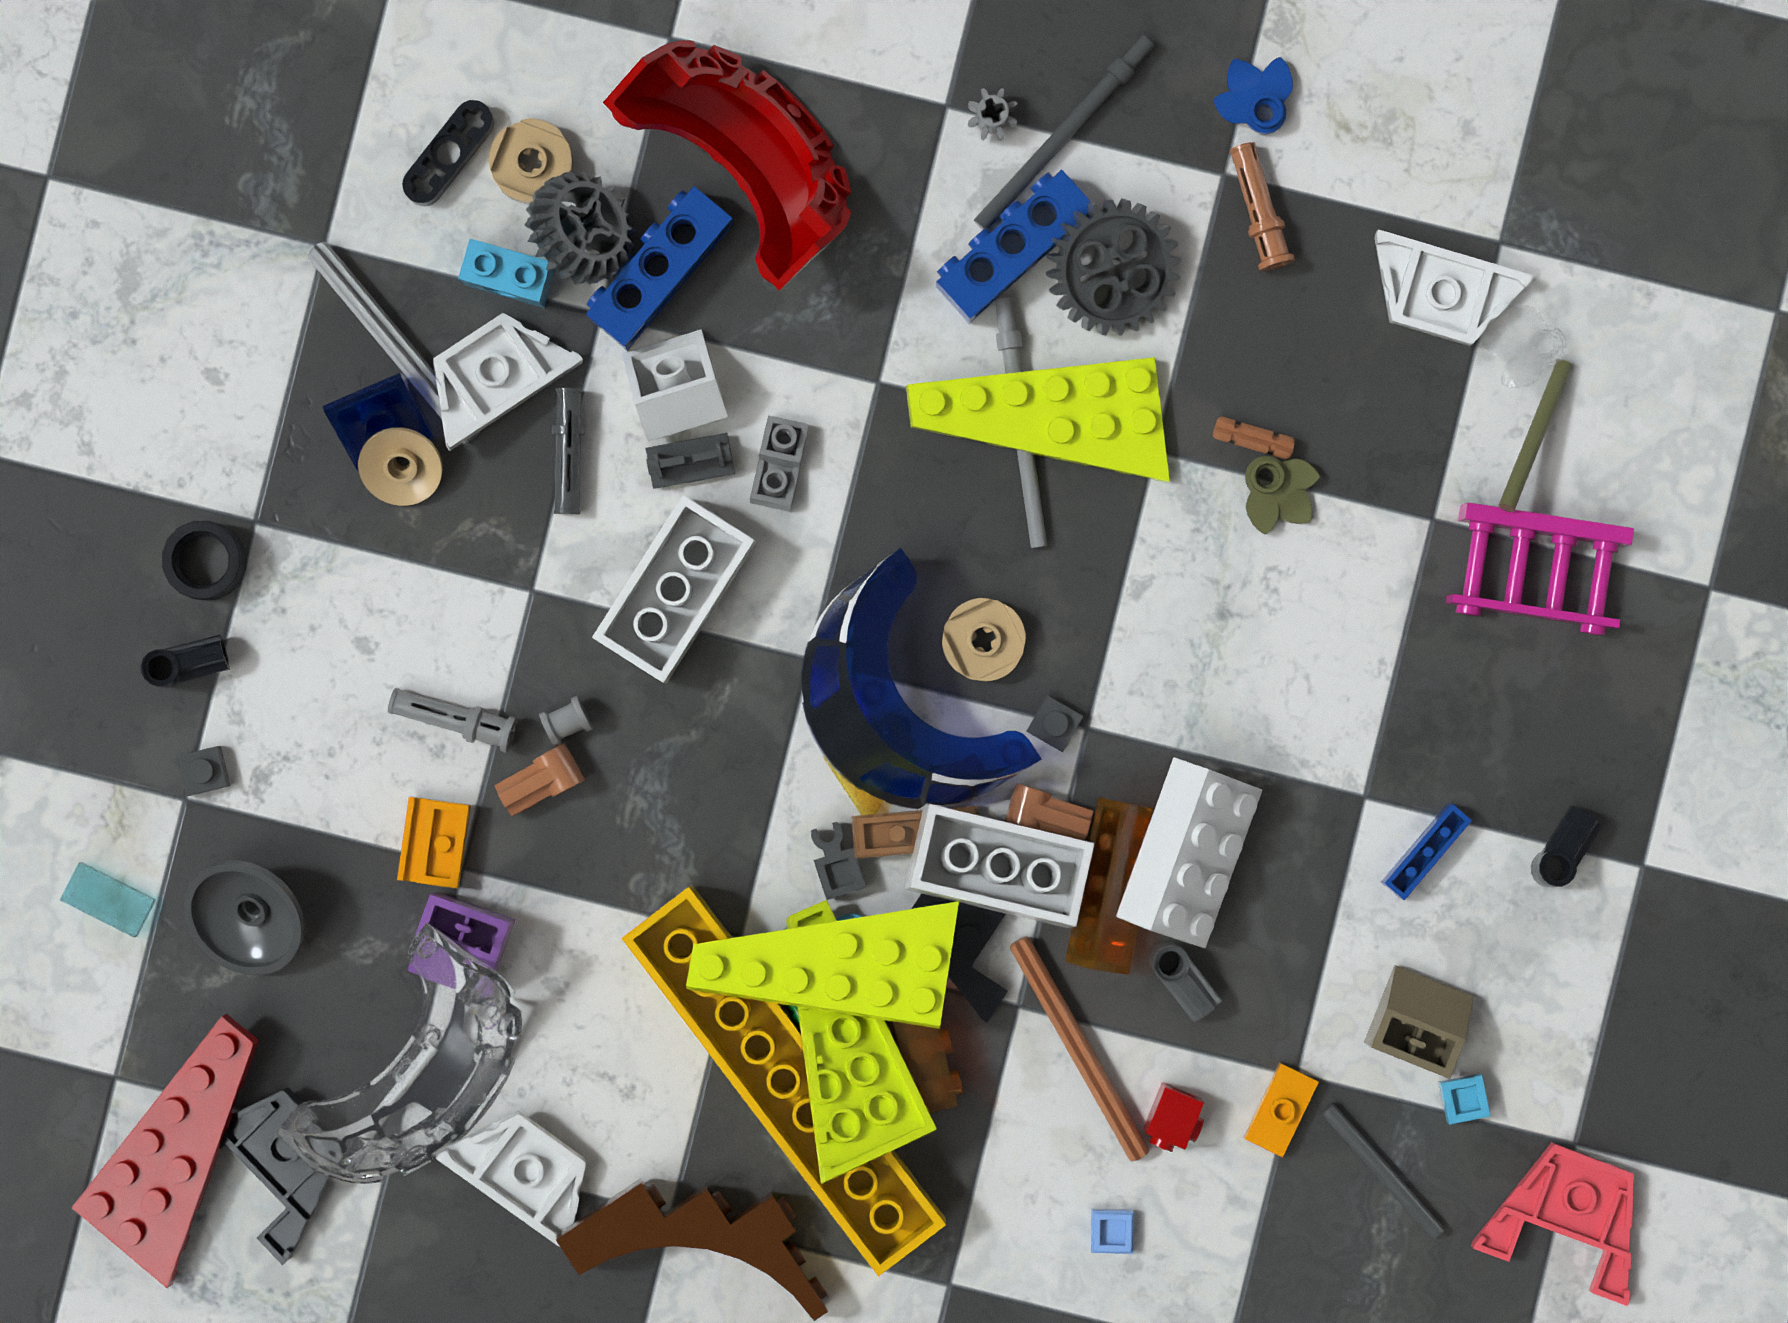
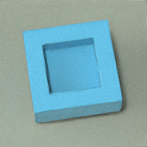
[1438,1073,1491,1125]

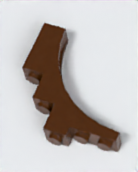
[556,1178,829,1321]

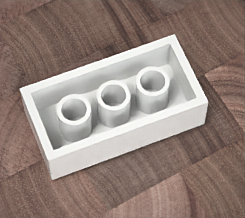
[592,495,756,683]
[1116,757,1262,948]
[905,804,1094,928]

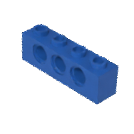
[936,169,1091,324]
[586,186,734,351]

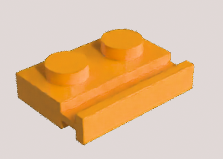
[397,797,471,888]

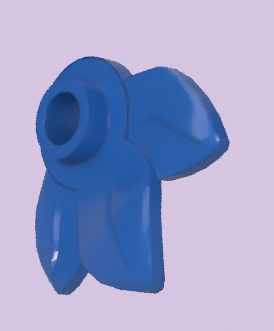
[1213,57,1293,134]

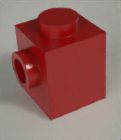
[1143,1082,1204,1152]

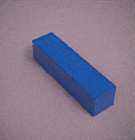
[1381,803,1472,900]

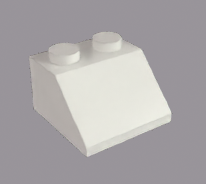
[622,329,728,442]

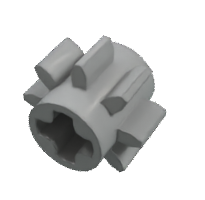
[968,88,1017,141]

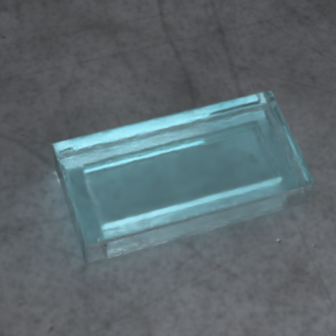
[60,862,156,938]

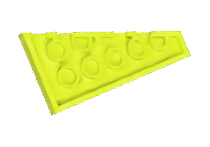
[786,900,937,1184]
[686,901,959,1029]

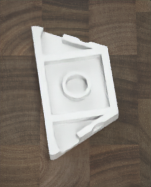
[1374,229,1533,346]
[433,313,583,451]
[436,1110,586,1247]

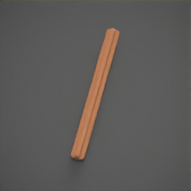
[1010,936,1149,1162]

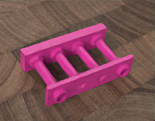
[1445,502,1634,636]

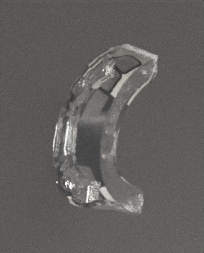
[277,923,522,1184]

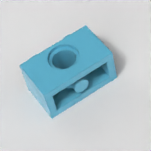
[458,239,556,308]

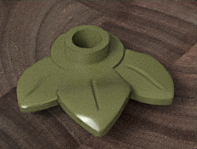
[1245,456,1320,535]

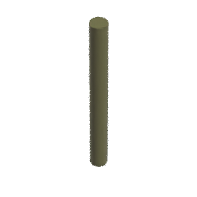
[1498,359,1572,512]

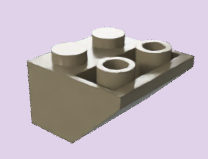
[1364,965,1474,1079]

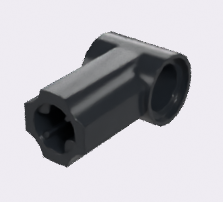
[141,634,230,688]
[1531,805,1603,887]

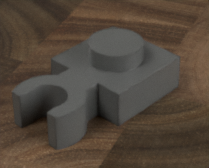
[811,822,866,900]

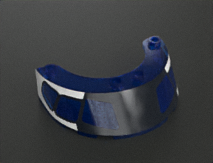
[801,548,1042,809]

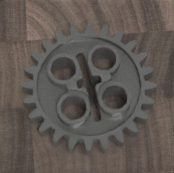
[1046,198,1182,336]

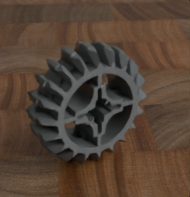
[524,171,636,285]

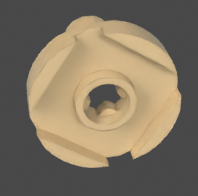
[488,118,574,204]
[942,598,1026,682]

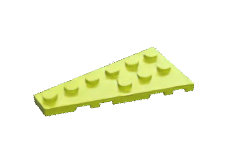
[906,357,1170,483]

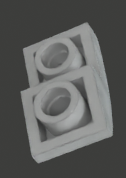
[750,415,809,512]

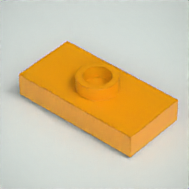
[1243,1062,1319,1158]

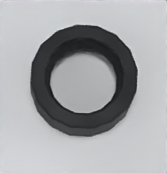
[162,521,246,600]

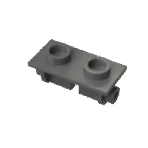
[645,433,735,489]

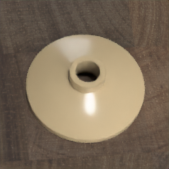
[358,428,443,506]

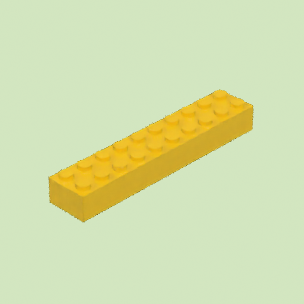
[621,884,946,1277]

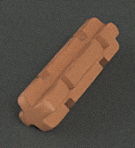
[1213,416,1295,460]

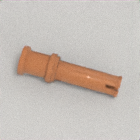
[1229,142,1296,272]

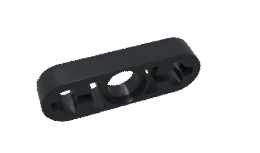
[402,100,494,206]

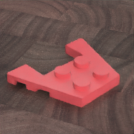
[1471,1142,1634,1306]

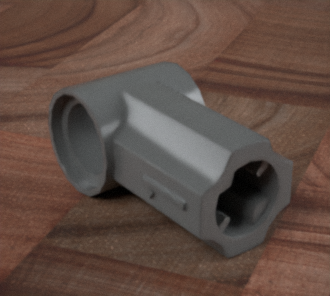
[1148,940,1222,1022]

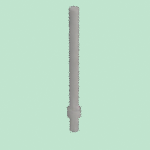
[995,298,1047,548]

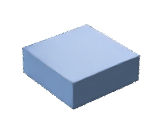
[1091,1209,1134,1254]

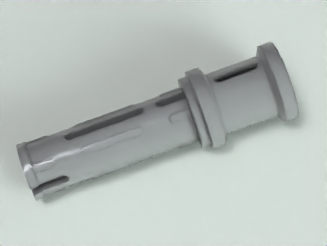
[388,688,518,753]

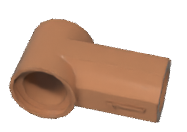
[494,743,585,817]
[1004,783,1093,841]

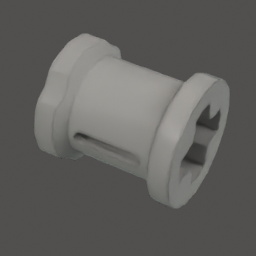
[539,696,593,747]

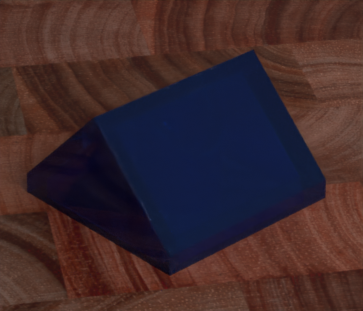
[322,373,433,470]

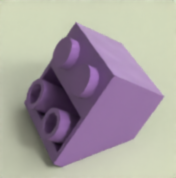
[408,892,516,996]

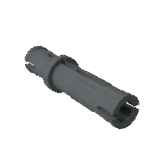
[552,388,585,514]

